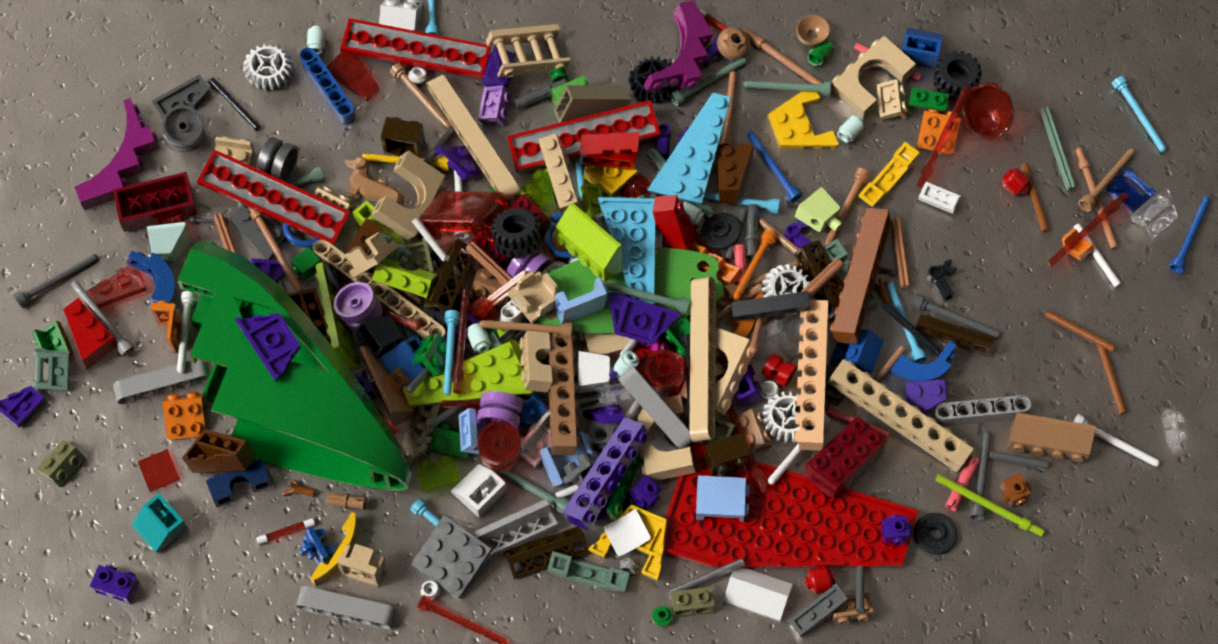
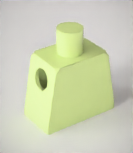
[795,187,843,232]

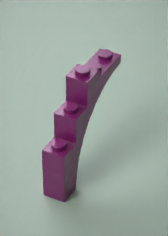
[644,0,713,91]
[75,98,159,210]

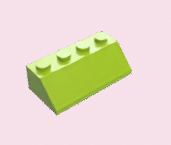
[555,203,622,281]

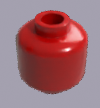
[1001,168,1030,196]
[804,566,835,595]

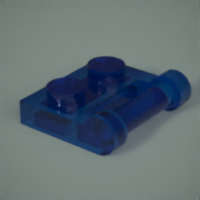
[1105,166,1156,214]

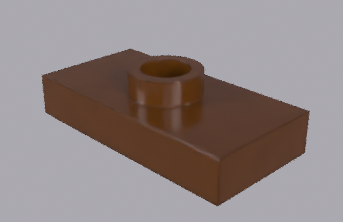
[346,218,382,254]

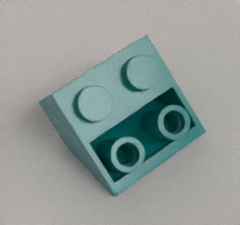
[131,493,187,554]

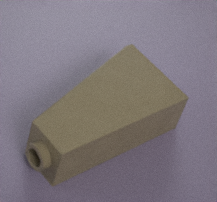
[554,85,631,123]

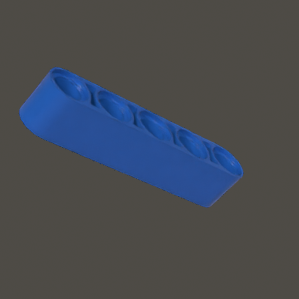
[300,48,356,125]

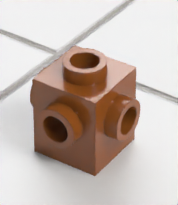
[1000,473,1032,507]

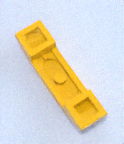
[858,142,920,207]
[310,512,358,586]

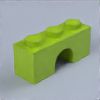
[372,258,436,298]

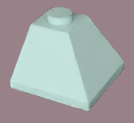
[147,222,192,263]

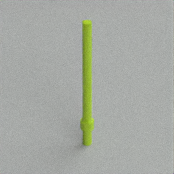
[935,474,1045,537]

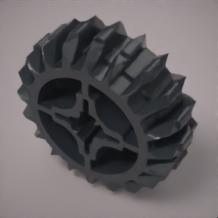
[628,55,677,104]

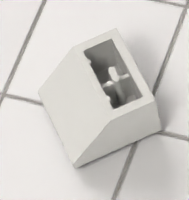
[379,0,423,31]
[451,464,507,518]

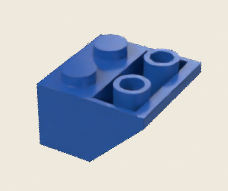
[902,27,943,67]
[829,329,884,375]
[380,334,425,390]

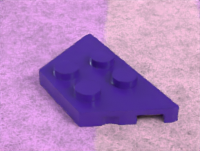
[608,291,680,345]
[235,313,301,382]

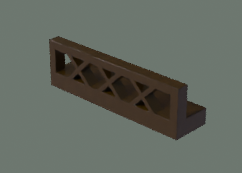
[423,239,474,312]
[793,240,844,320]
[916,314,994,357]
[504,526,589,579]

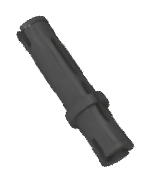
[513,78,566,110]
[745,204,760,260]

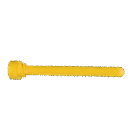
[362,153,450,172]

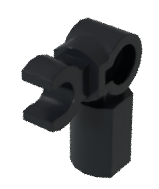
[926,259,957,302]

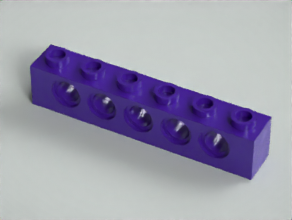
[562,417,650,530]

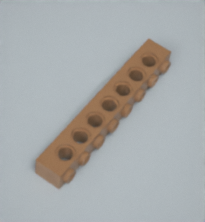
[546,309,580,455]

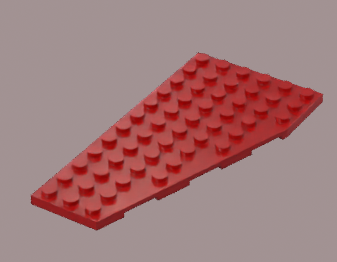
[663,442,919,568]

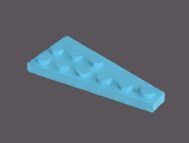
[647,93,731,205]
[598,197,655,305]

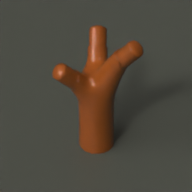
[873,278,892,304]
[282,480,315,497]

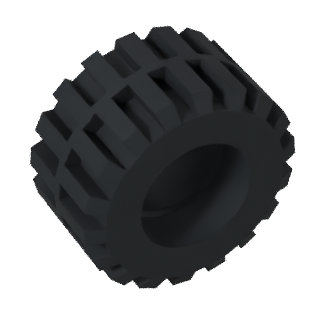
[933,51,982,102]
[491,208,542,259]

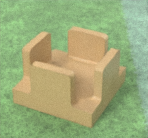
[346,232,398,278]
[508,271,558,324]
[337,544,386,587]

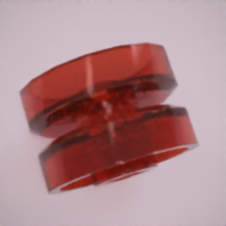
[477,421,522,471]

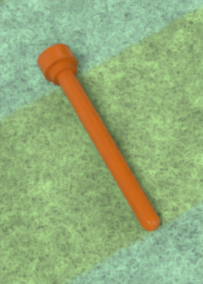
[733,230,778,300]

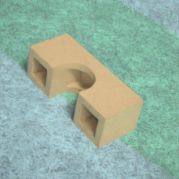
[520,331,552,392]

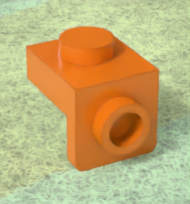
[1062,228,1094,261]

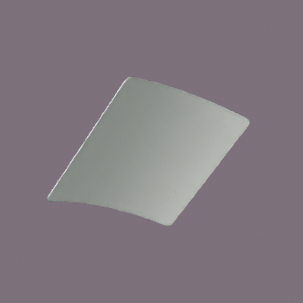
[603,509,651,557]

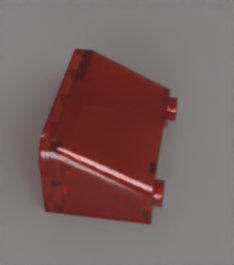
[419,190,508,241]

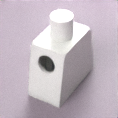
[578,351,619,393]

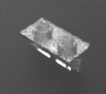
[596,383,635,406]
[1162,406,1187,449]

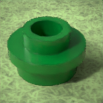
[652,606,672,626]

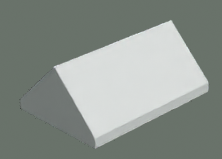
[723,567,793,621]

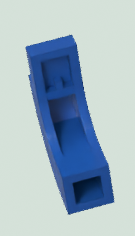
[127,251,175,306]
[890,341,957,383]

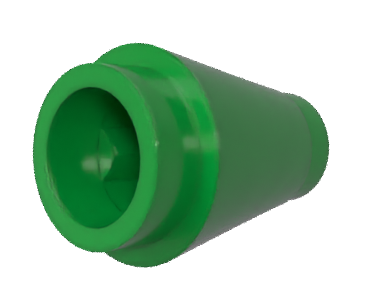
[808,42,834,66]

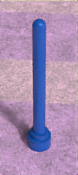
[747,131,803,203]
[1169,196,1210,273]

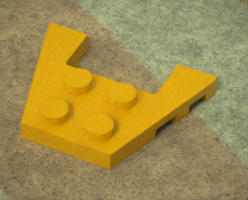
[768,91,839,149]
[589,505,668,582]

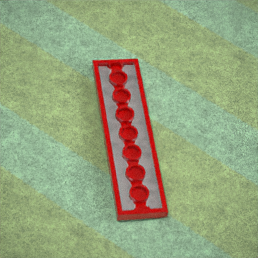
[340,18,491,79]
[507,100,660,173]
[197,149,350,246]

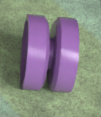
[507,248,553,278]
[334,282,383,332]
[476,391,523,433]

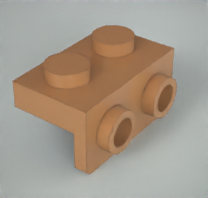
[471,267,509,307]
[732,408,773,453]
[831,592,874,625]

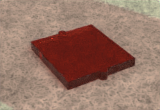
[138,449,180,492]

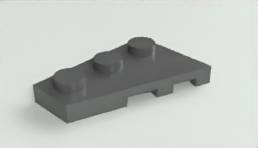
[152,74,210,120]
[232,206,287,260]

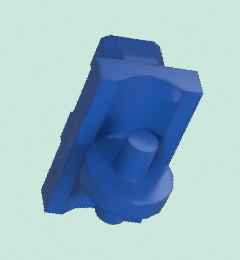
[518,394,548,429]
[299,526,335,565]

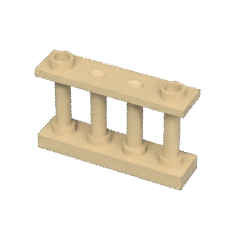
[486,24,571,78]

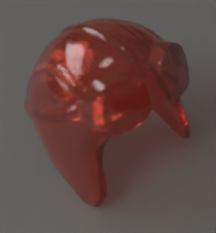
[961,83,1015,140]

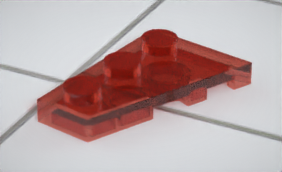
[327,52,379,102]
[86,265,147,308]

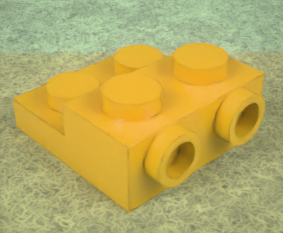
[584,165,637,197]

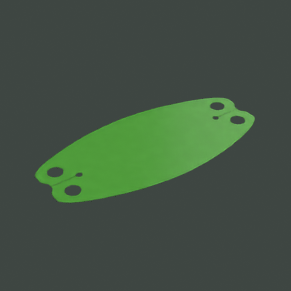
[538,247,724,333]

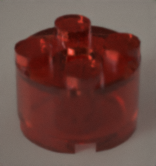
[645,349,685,393]

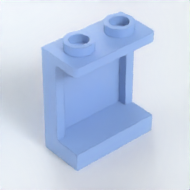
[554,278,608,324]
[459,408,512,457]
[537,431,598,486]
[696,476,749,522]

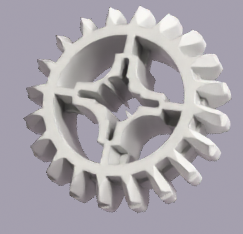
[243,43,293,91]
[762,264,812,316]
[762,391,814,443]

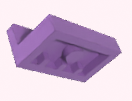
[478,85,512,126]

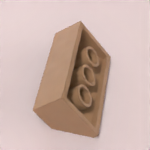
[359,346,416,427]
[1008,413,1096,462]

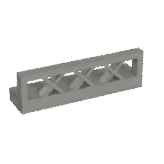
[474,499,559,560]

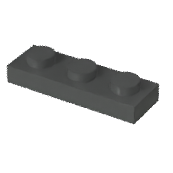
[789,583,850,637]

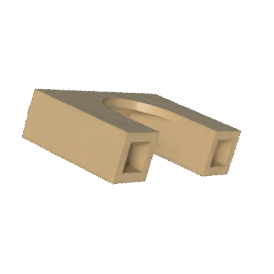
[832,36,916,119]
[538,133,586,214]
[371,151,445,240]
[679,328,755,416]
[578,332,631,360]
[633,395,696,481]

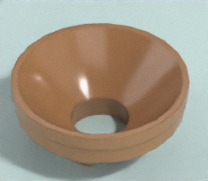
[796,15,830,46]
[717,27,750,60]

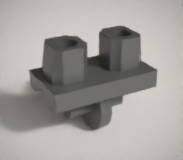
[562,453,595,487]

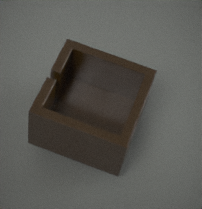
[381,117,425,158]
[704,433,751,477]

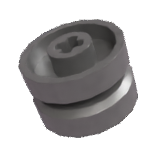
[162,105,204,151]
[256,137,299,182]

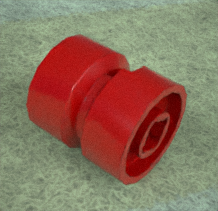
[761,352,798,387]

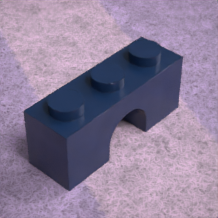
[206,459,272,507]

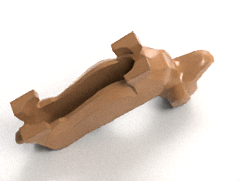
[345,156,404,206]

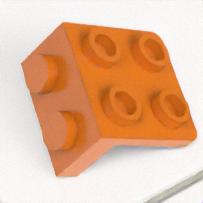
[917,109,961,154]
[151,301,182,353]
[162,391,206,440]

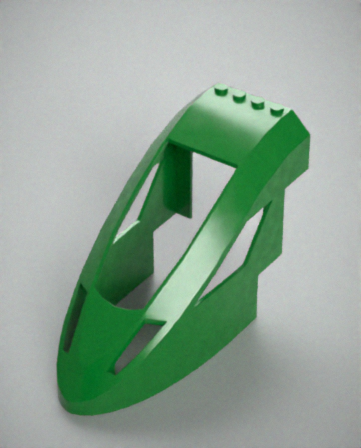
[178,241,412,491]

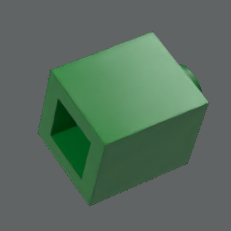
[291,247,321,281]

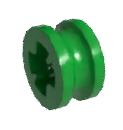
[550,68,568,83]

